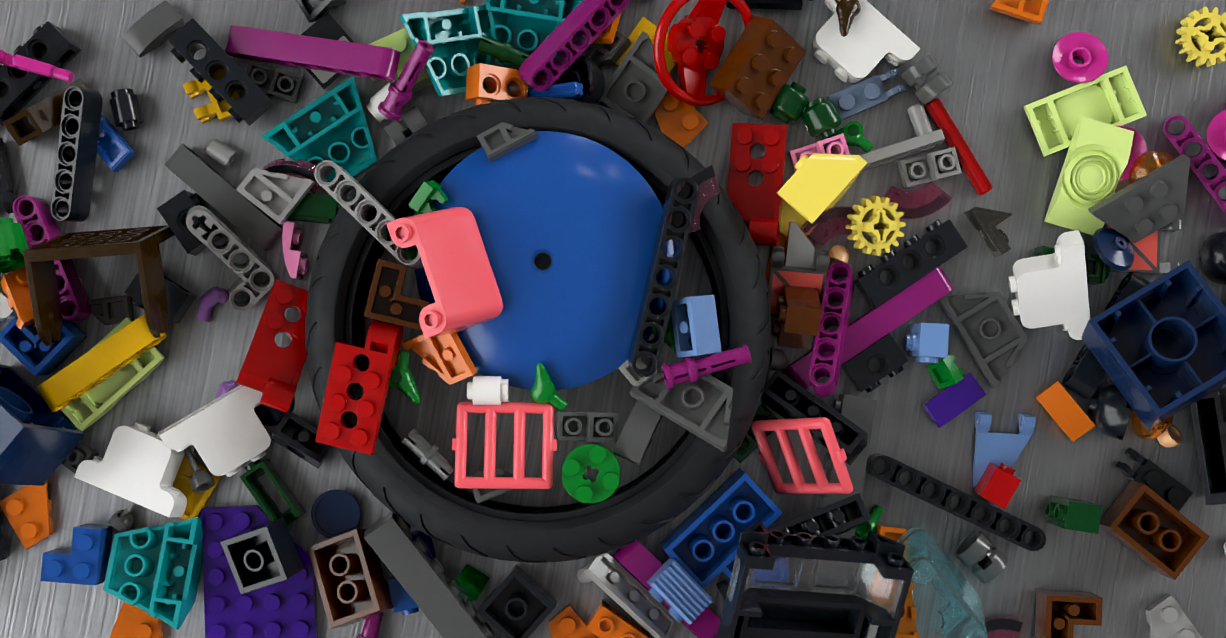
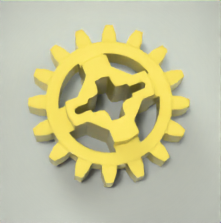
[1175,6,1226,68]
[845,196,906,256]

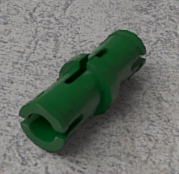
[476,34,531,68]

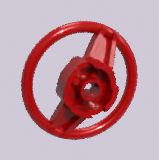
[653,0,753,107]

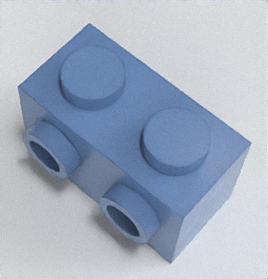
[671,295,722,358]
[904,322,949,363]

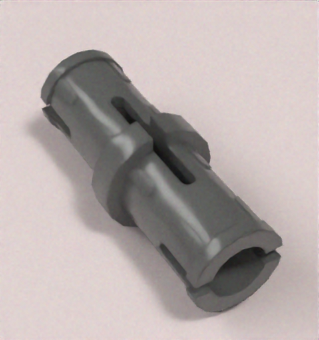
[402,428,455,481]

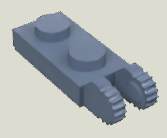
[827,68,907,120]

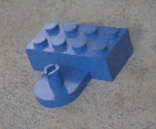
[660,468,789,589]

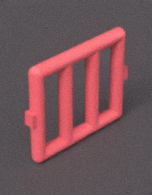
[452,402,557,489]
[751,417,854,494]

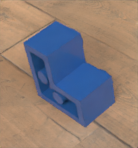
[0,317,87,376]
[40,524,113,586]

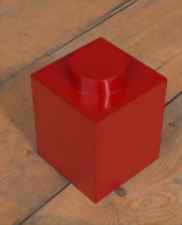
[974,462,1021,509]

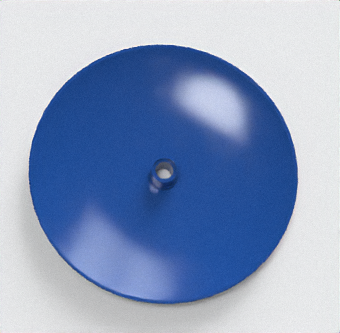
[415,131,674,390]

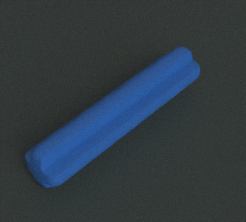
[527,82,584,99]

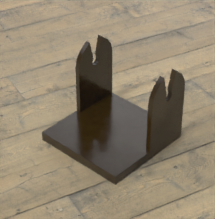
[23,225,175,346]

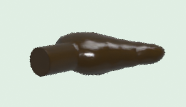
[834,0,861,37]

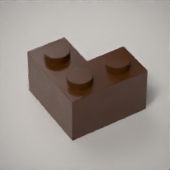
[364,259,429,331]
[772,285,822,349]
[1035,590,1103,638]

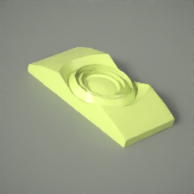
[1024,65,1147,157]
[1044,116,1134,235]
[61,317,165,431]

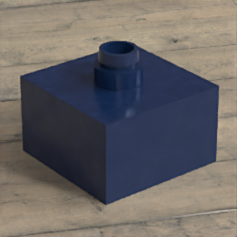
[1081,260,1226,430]
[0,364,85,486]

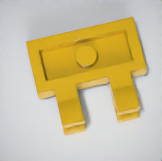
[182,69,241,124]

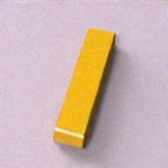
[37,314,167,412]

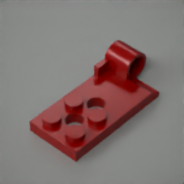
[727,123,788,246]
[236,279,308,413]

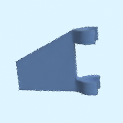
[972,411,1036,486]

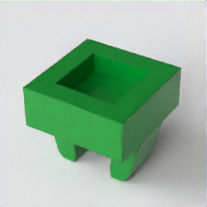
[408,180,448,213]
[925,354,964,390]
[455,564,490,602]

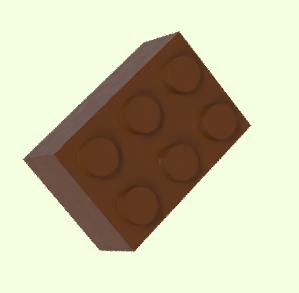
[709,16,807,120]
[1100,481,1210,580]
[307,529,394,629]

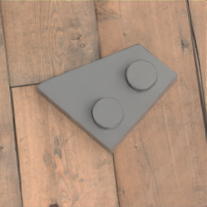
[236,168,315,225]
[1145,593,1202,638]

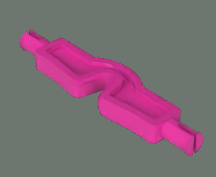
[0,50,74,83]

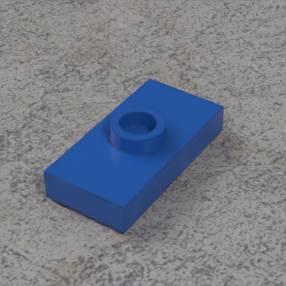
[97,114,135,172]

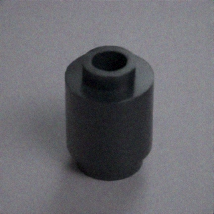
[109,88,144,131]

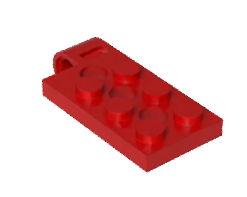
[315,319,403,455]

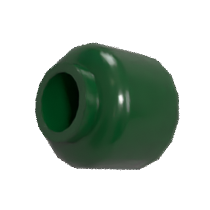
[770,81,809,124]
[801,97,842,140]

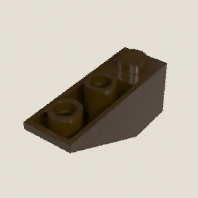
[2,78,87,146]

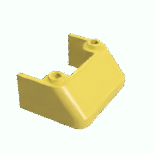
[777,153,868,237]

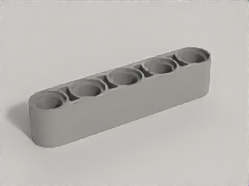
[314,160,423,269]

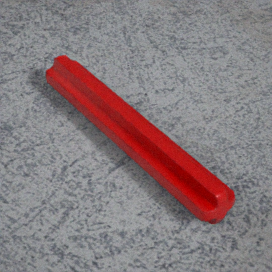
[925,98,993,196]

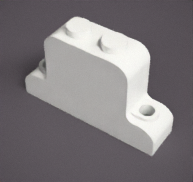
[812,0,920,84]
[1008,230,1090,340]
[159,385,271,477]
[74,422,187,517]

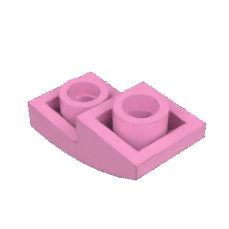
[788,134,850,173]
[282,221,309,280]

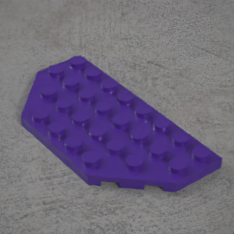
[202,505,318,638]

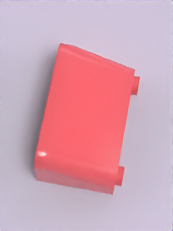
[386,207,503,339]

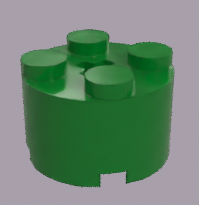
[0,218,29,273]
[561,442,620,503]

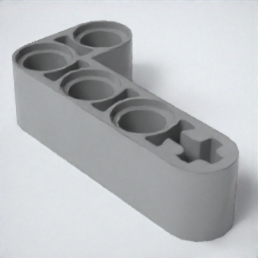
[186,205,275,312]

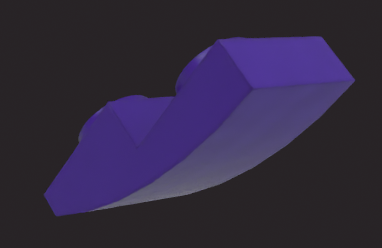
[923,372,987,428]

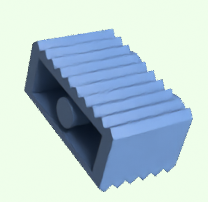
[647,558,713,624]

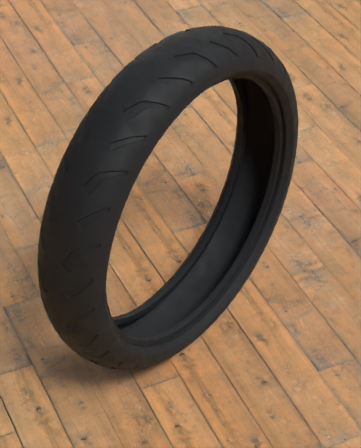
[305,97,771,563]

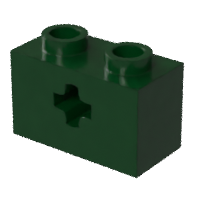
[1045,496,1102,534]

